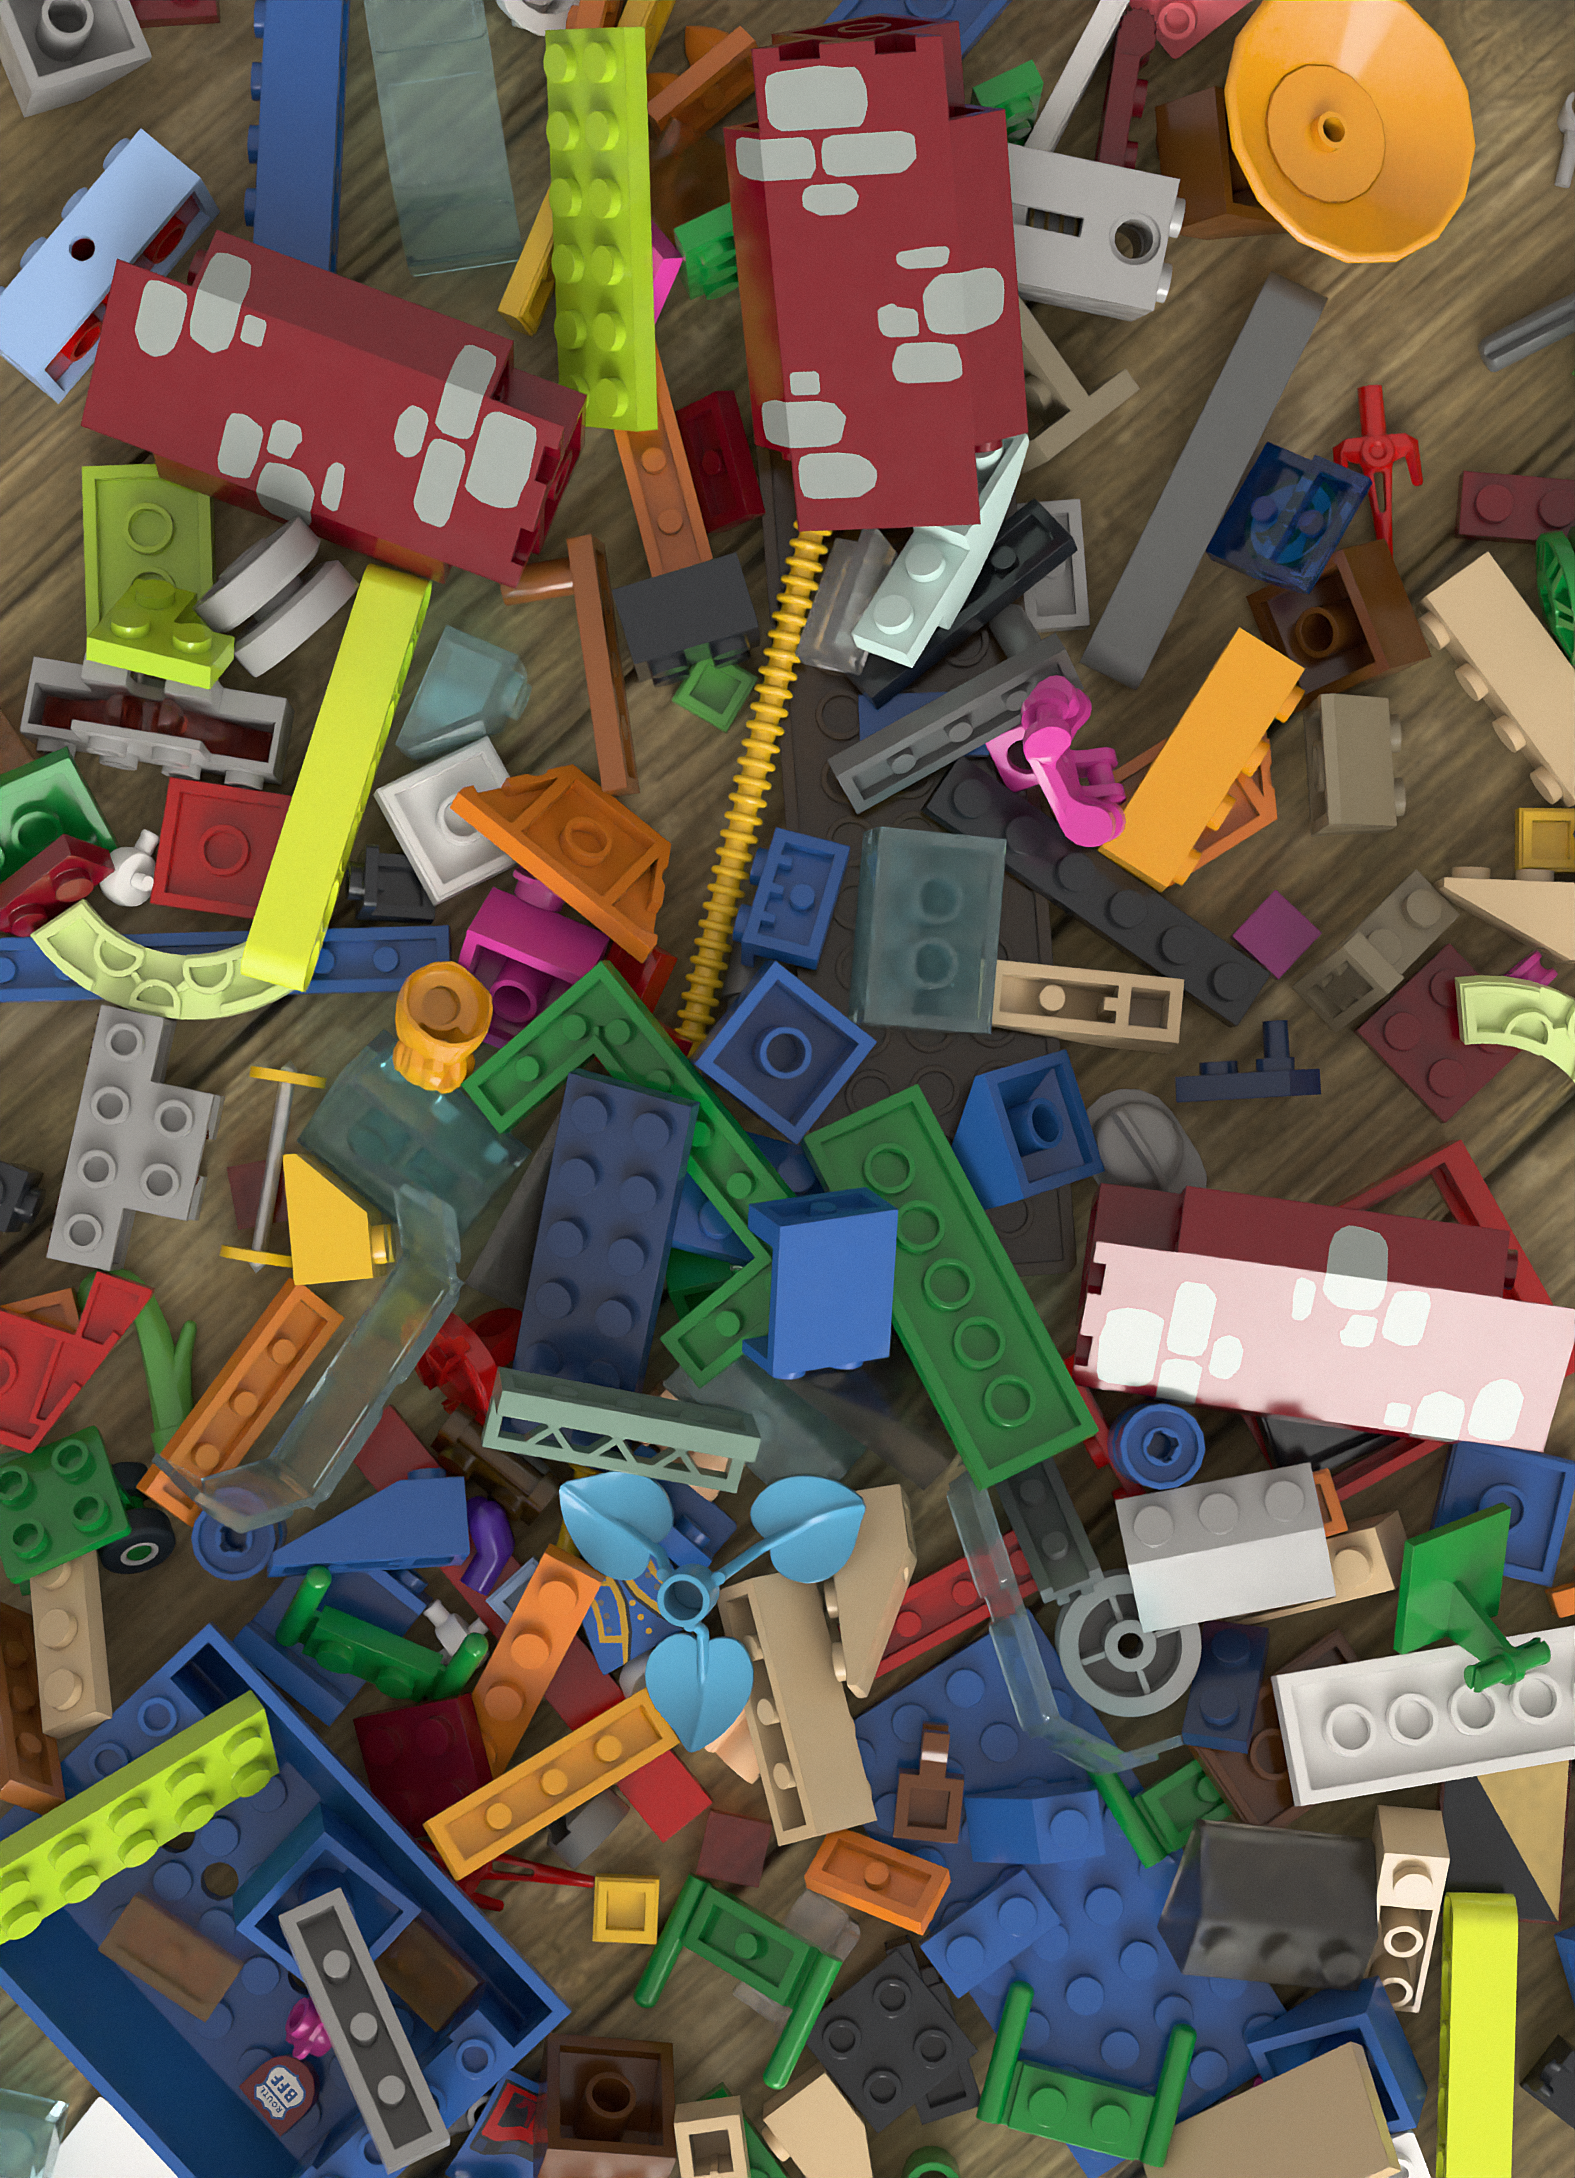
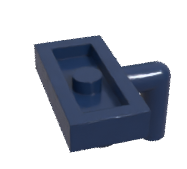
[1175,1020,1321,1103]

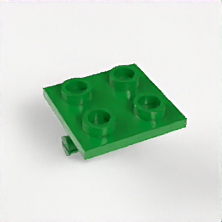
[1393,1502,1551,1693]

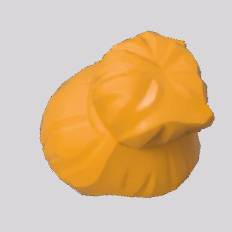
[392,961,493,1094]

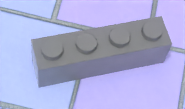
[278,1887,451,2175]

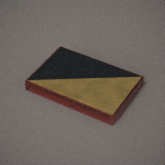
[1436,1760,1572,1925]

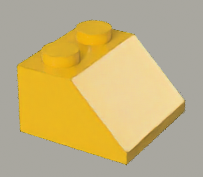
[282,1154,396,1286]

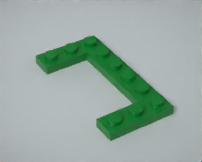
[674,59,1044,301]
[461,960,797,1390]

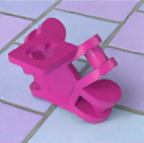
[985,675,1126,847]

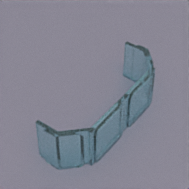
[364,0,524,277]
[152,1152,464,1534]
[947,1458,1183,1776]

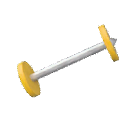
[219,1060,327,1273]

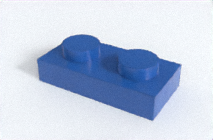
[919,1865,1062,1999]

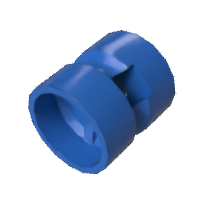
[1107,1402,1205,1490]
[191,1489,288,1581]

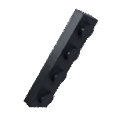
[834,498,1078,710]

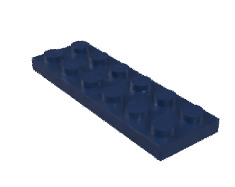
[501,1068,700,1472]

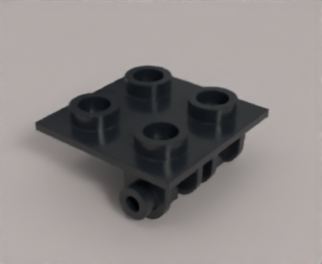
[806,1949,978,2133]

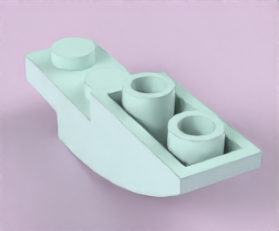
[851,433,1029,668]

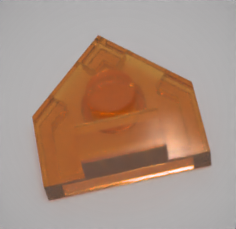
[649,116,730,248]

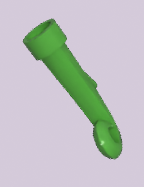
[77,1268,197,1459]

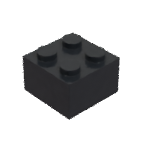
[612,552,760,687]

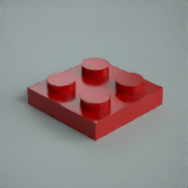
[150,777,292,920]

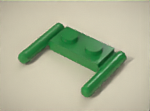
[275,1565,488,1703]
[1074,1736,1232,1869]
[633,1872,843,2089]
[976,1980,1197,2167]

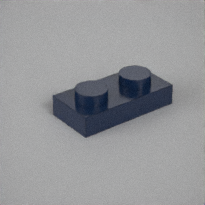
[1182,1620,1270,1754]

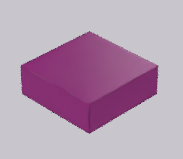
[1230,890,1322,980]

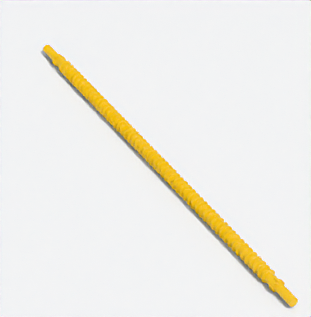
[556,520,832,1558]

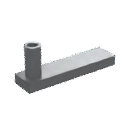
[827,604,1084,814]

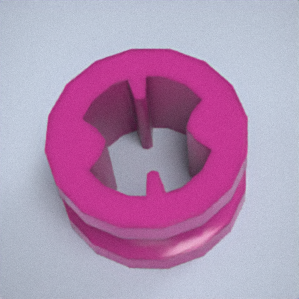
[1503,949,1558,986]

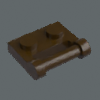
[430,1401,564,1526]

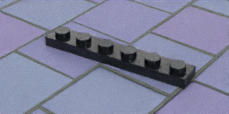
[921,756,1271,1028]

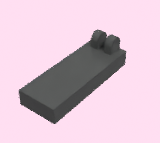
[994,1456,1104,1606]

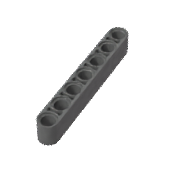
[1079,271,1328,690]

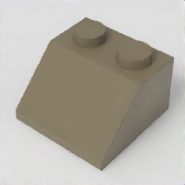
[1303,693,1406,837]

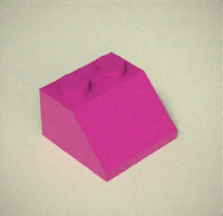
[457,887,610,1049]

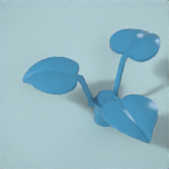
[559,1471,866,1752]

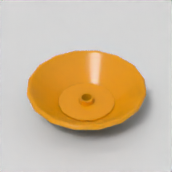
[1224,0,1476,263]

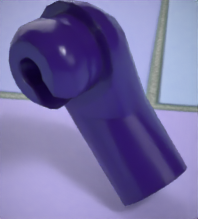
[460,1496,515,1596]

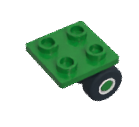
[0,1426,176,1584]

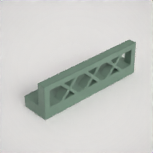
[481,1367,761,1493]

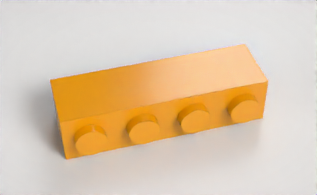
[1097,627,1305,893]

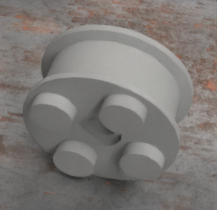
[1055,1568,1202,1717]

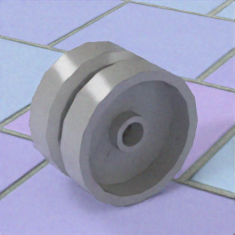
[192,516,359,677]

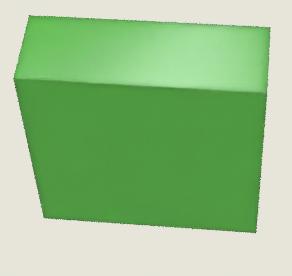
[672,658,759,734]

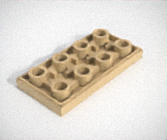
[1143,2041,1402,2178]

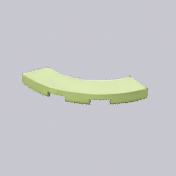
[30,899,294,1020]
[1455,975,1575,1083]

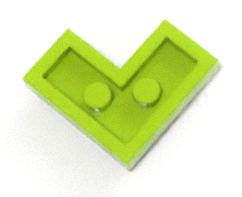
[86,578,235,690]

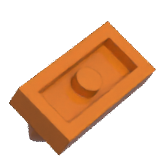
[646,26,758,157]
[804,1829,951,1936]

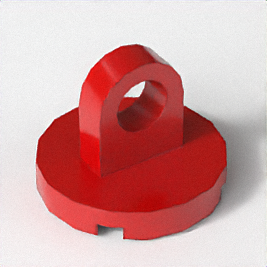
[405,1306,523,1425]

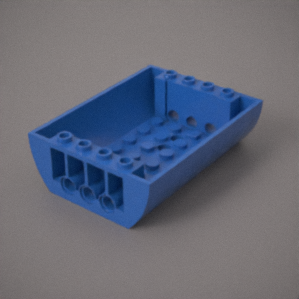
[0,1621,572,2178]

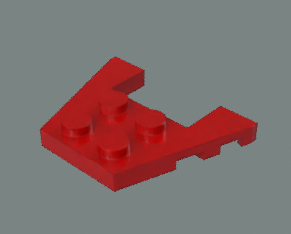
[0,1269,155,1454]

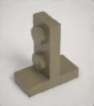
[1019,296,1140,474]
[1292,869,1460,1033]

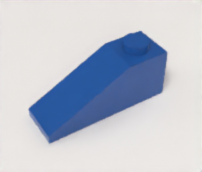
[267,1468,470,1578]

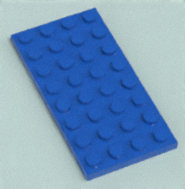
[852,1606,1287,2178]

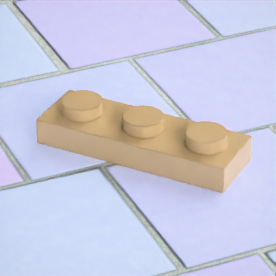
[30,1550,112,1739]

